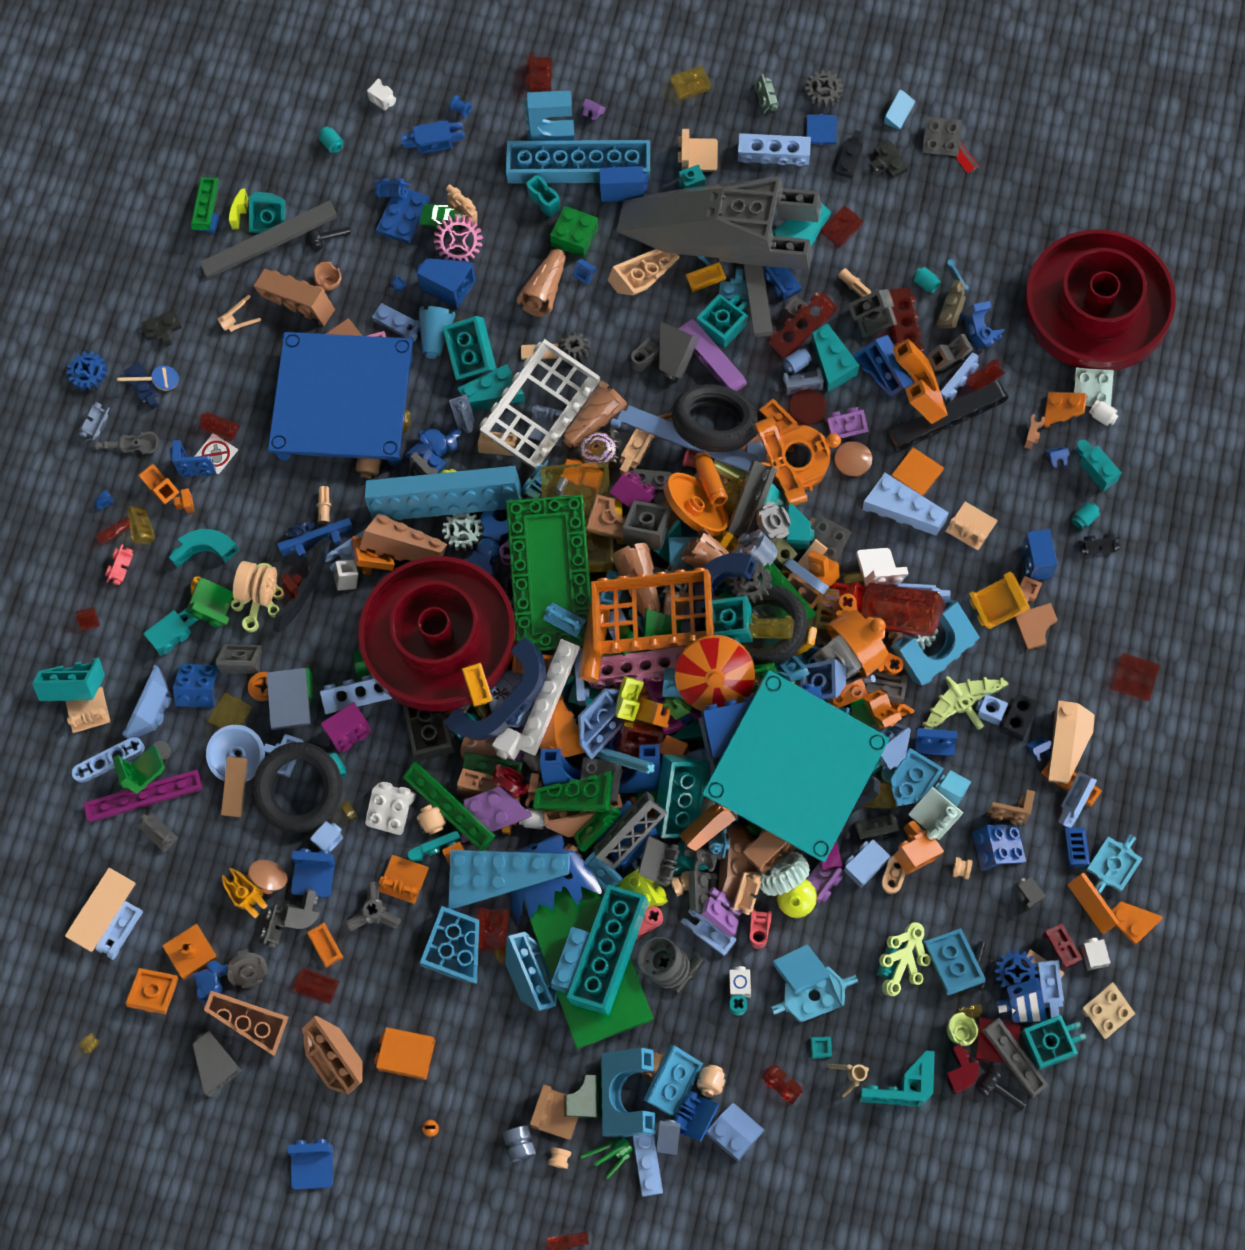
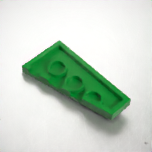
[760,563,817,635]
[643,608,707,649]
[533,771,614,811]

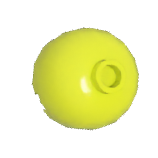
[777,880,817,918]

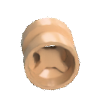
[670,870,689,897]

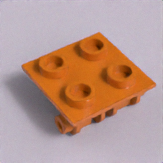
[379,855,429,904]

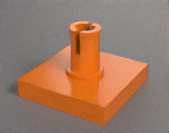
[351,536,395,575]
[162,924,218,980]

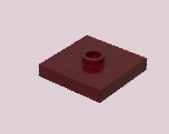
[976,1018,1021,1063]

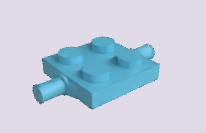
[1087,834,1143,894]

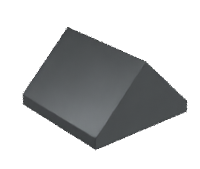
[216,644,262,674]

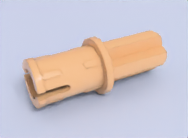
[838,268,871,297]
[316,486,331,524]

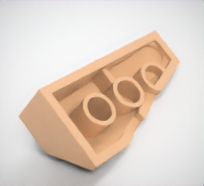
[608,249,680,295]
[1048,701,1094,784]

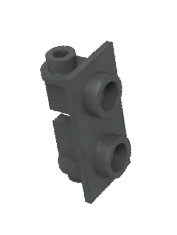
[137,812,179,853]
[259,905,284,948]

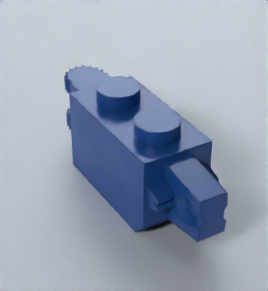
[401,120,465,154]

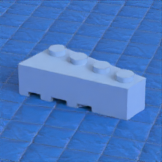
[862,473,949,535]

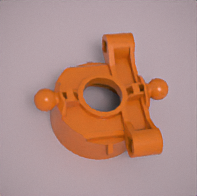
[754,417,841,506]
[826,594,904,678]

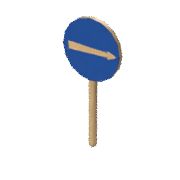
[116,365,179,391]

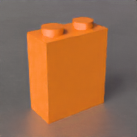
[374,1027,436,1080]

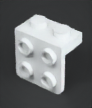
[856,548,909,586]
[365,782,416,835]

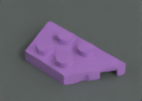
[461,787,532,843]

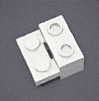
[813,635,862,681]

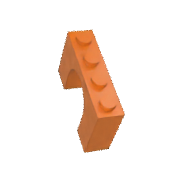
[892,339,948,424]

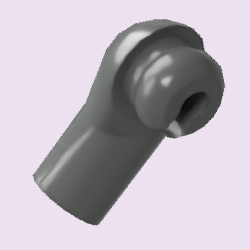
[554,477,568,497]

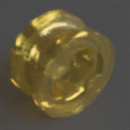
[79,1034,100,1054]

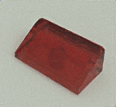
[294,968,340,1004]

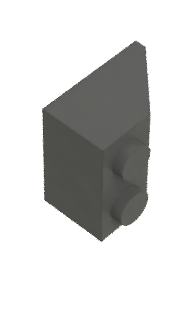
[623,500,671,550]

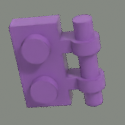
[701,887,742,938]

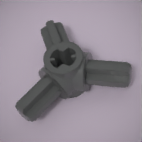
[346,882,401,931]

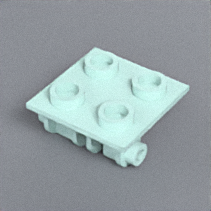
[1074,368,1114,406]
[908,787,963,840]

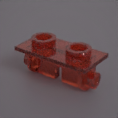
[966,359,1005,391]
[199,412,240,441]
[761,1064,804,1105]

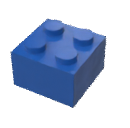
[1020,529,1058,580]

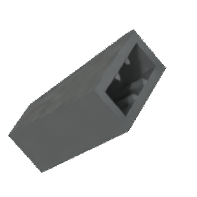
[659,322,699,380]
[193,1031,242,1097]

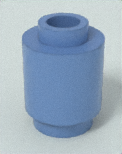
[783,348,812,374]

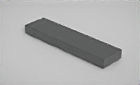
[981,1018,1048,1098]

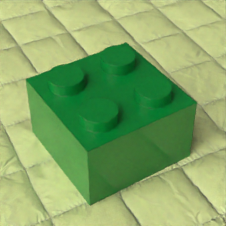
[550,206,598,258]

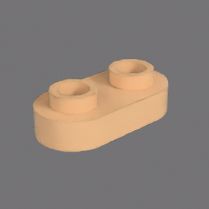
[882,856,906,894]

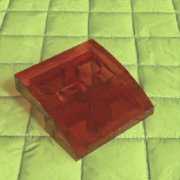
[1111,653,1160,702]

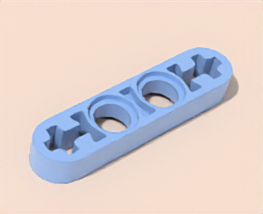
[72,737,144,783]

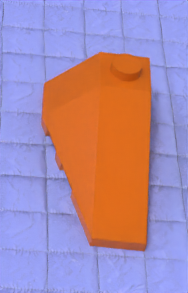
[540,695,585,758]

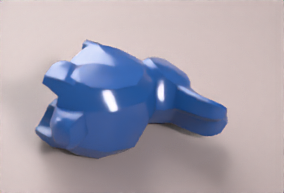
[418,428,462,458]
[193,961,228,1003]

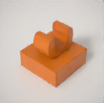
[173,489,195,514]

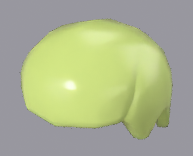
[947,1012,978,1046]

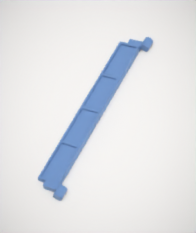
[610,405,758,472]

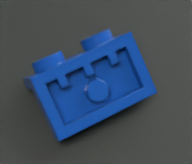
[763,266,802,301]
[915,728,957,756]

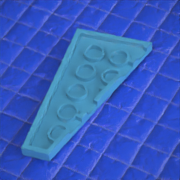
[449,850,570,910]

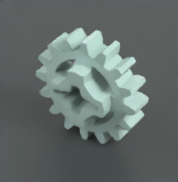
[442,513,484,551]

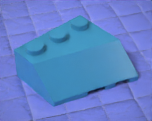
[420,906,479,984]

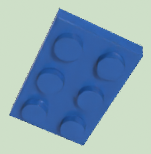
[376,189,430,244]

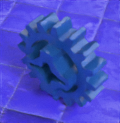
[66,351,108,391]
[995,950,1039,993]

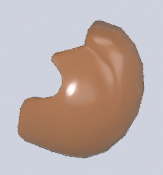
[313,262,342,291]

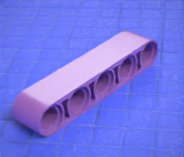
[678,319,747,391]

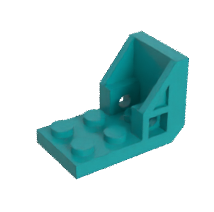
[859,1051,935,1107]

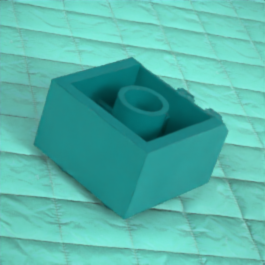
[696,294,749,349]
[712,596,753,644]
[1021,1015,1086,1071]

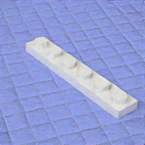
[516,639,580,756]

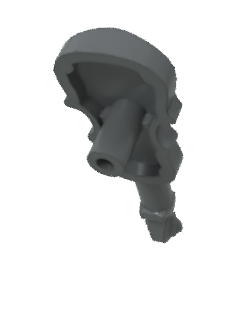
[93,431,159,455]

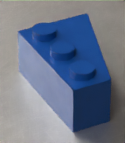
[853,335,914,396]

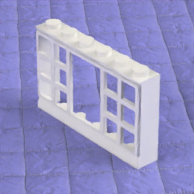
[480,339,600,470]

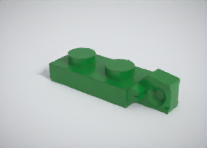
[574,805,621,852]

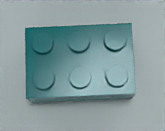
[442,316,497,381]

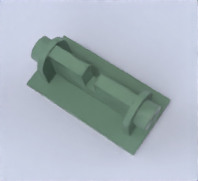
[754,74,779,114]

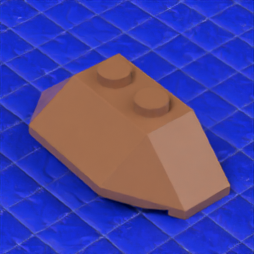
[543,794,623,838]
[718,824,758,902]
[302,1016,362,1095]

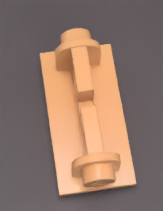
[732,872,761,915]

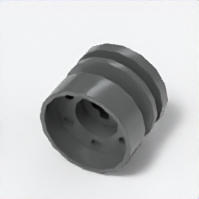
[638,936,690,988]

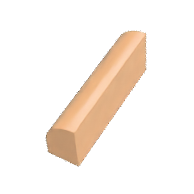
[65,868,136,952]

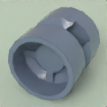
[502,1126,536,1162]

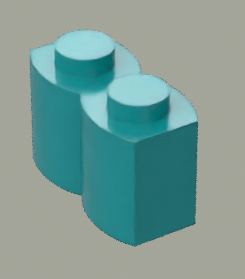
[526,175,560,217]

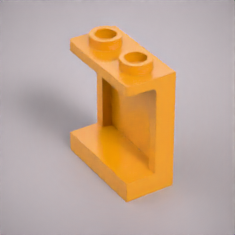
[969,572,1031,630]

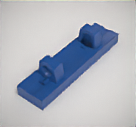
[278,518,354,559]

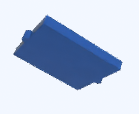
[807,113,836,145]

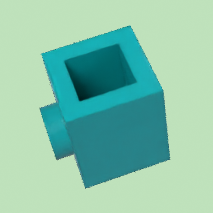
[677,164,706,189]

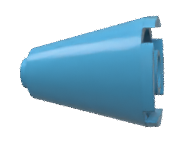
[419,306,456,359]

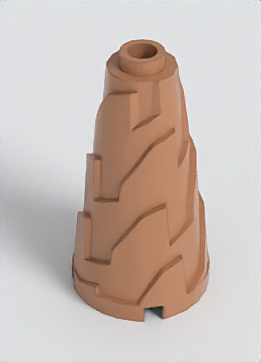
[517,249,566,317]
[562,380,628,448]
[680,528,742,589]
[611,543,661,618]

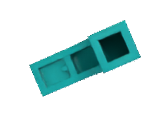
[169,529,239,569]

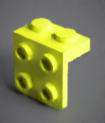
[617,868,668,909]

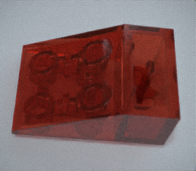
[615,719,663,770]

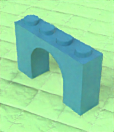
[524,91,575,141]
[891,599,980,686]
[601,1048,655,1138]

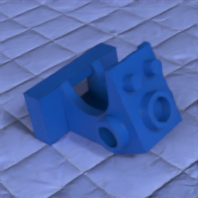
[959,301,1005,349]

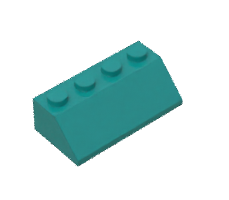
[654,755,709,838]

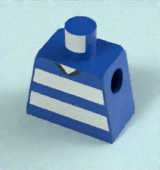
[997,978,1047,1023]

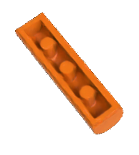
[578,604,610,684]

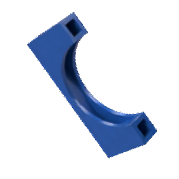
[701,683,823,759]
[540,744,662,793]

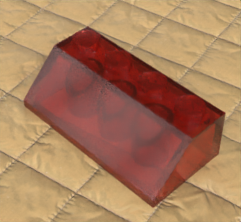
[862,583,946,637]

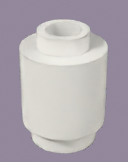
[1089,400,1118,426]
[519,808,545,830]

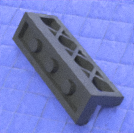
[726,461,777,537]
[594,791,667,870]

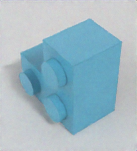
[935,770,971,807]

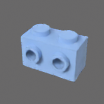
[844,840,890,888]

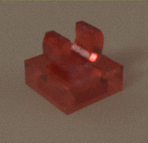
[281,573,302,598]
[76,607,100,630]

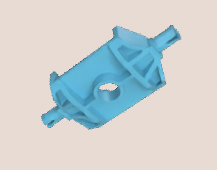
[771,967,858,1023]

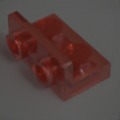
[526,52,552,92]
[476,908,509,951]

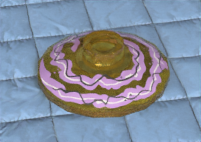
[579,432,616,467]

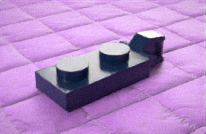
[123,362,159,409]

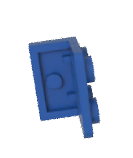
[169,440,216,477]
[173,664,218,708]
[972,824,1026,870]
[291,849,336,898]
[288,1139,333,1190]

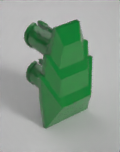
[420,204,465,231]

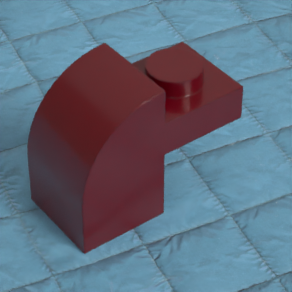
[945,1045,979,1095]

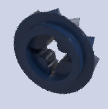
[285,521,314,538]

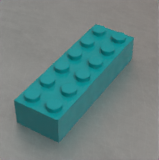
[566,885,649,1016]

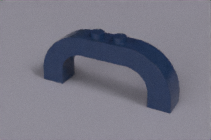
[681,553,757,648]
[444,637,546,741]

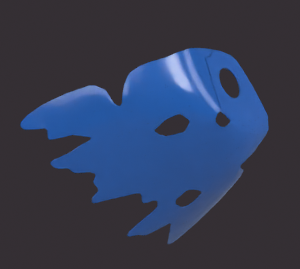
[511,834,602,925]

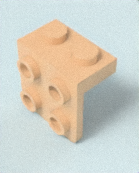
[678,129,718,172]

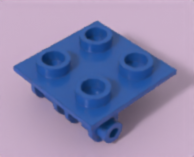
[674,1091,720,1141]

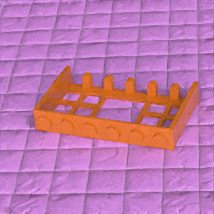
[591,568,714,655]

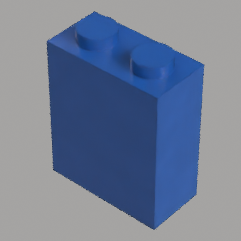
[600,166,647,202]

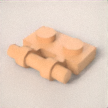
[446,185,477,225]

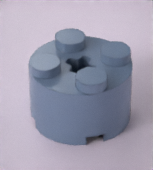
[732,529,778,566]

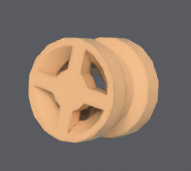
[952,857,972,880]
[548,1147,571,1169]

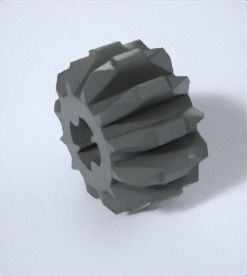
[559,331,590,362]

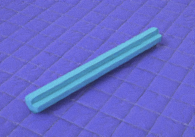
[595,747,655,774]

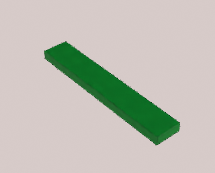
[403,762,495,851]

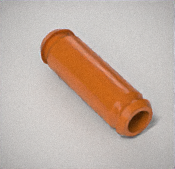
[693,452,728,506]

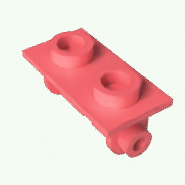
[105,544,133,585]

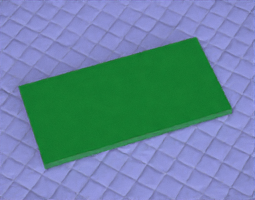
[506,495,592,652]
[523,885,654,1049]

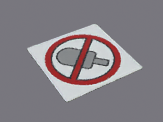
[194,433,238,474]

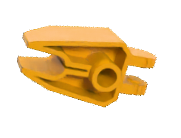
[222,868,268,918]

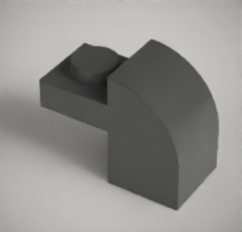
[927,334,973,371]
[281,887,320,929]

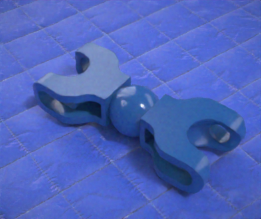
[464,510,509,580]

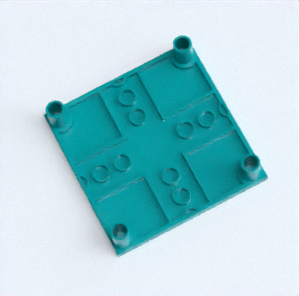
[701,670,890,863]

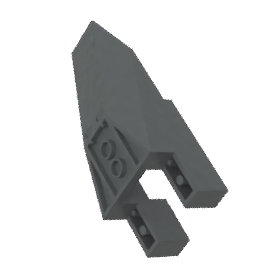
[617,176,821,270]

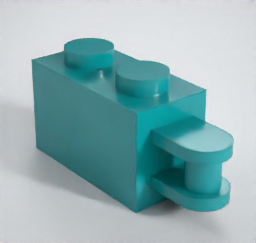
[1075,440,1121,492]
[143,608,198,656]

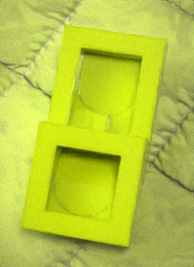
[229,189,248,230]
[615,676,644,722]

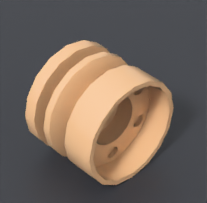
[233,561,277,606]

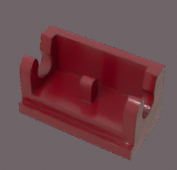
[1042,923,1082,971]

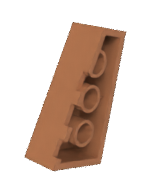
[254,269,335,326]
[359,514,447,562]
[743,829,796,875]
[204,991,289,1056]

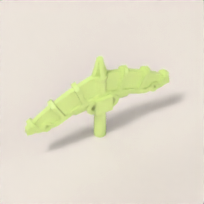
[923,676,1009,730]

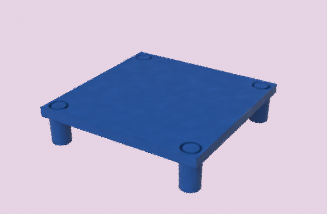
[268,332,413,467]

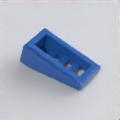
[1065,828,1090,868]

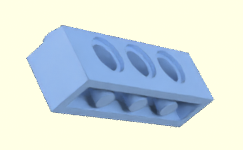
[738,133,811,166]
[320,675,392,714]

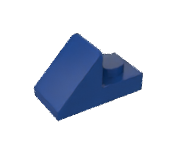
[405,443,447,473]

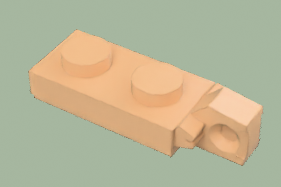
[620,428,654,475]

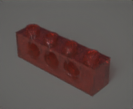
[889,287,924,354]
[768,291,838,360]

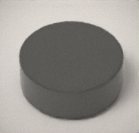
[152,741,171,761]

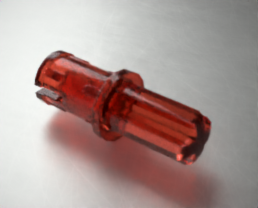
[96,516,133,544]
[547,1231,589,1250]

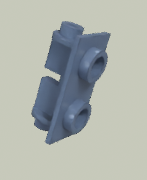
[449,394,475,433]
[79,402,110,441]

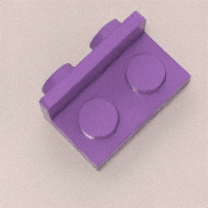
[825,407,869,438]
[807,862,843,905]

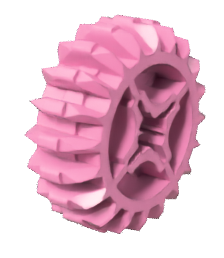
[434,214,483,262]

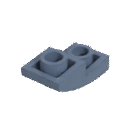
[657,1120,680,1155]

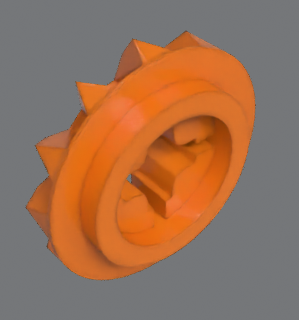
[248,672,269,702]

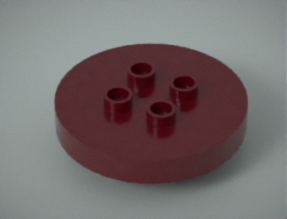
[1024,229,1176,371]
[358,556,516,711]

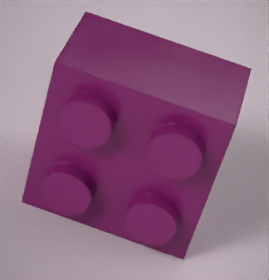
[609,471,659,508]
[321,702,371,753]

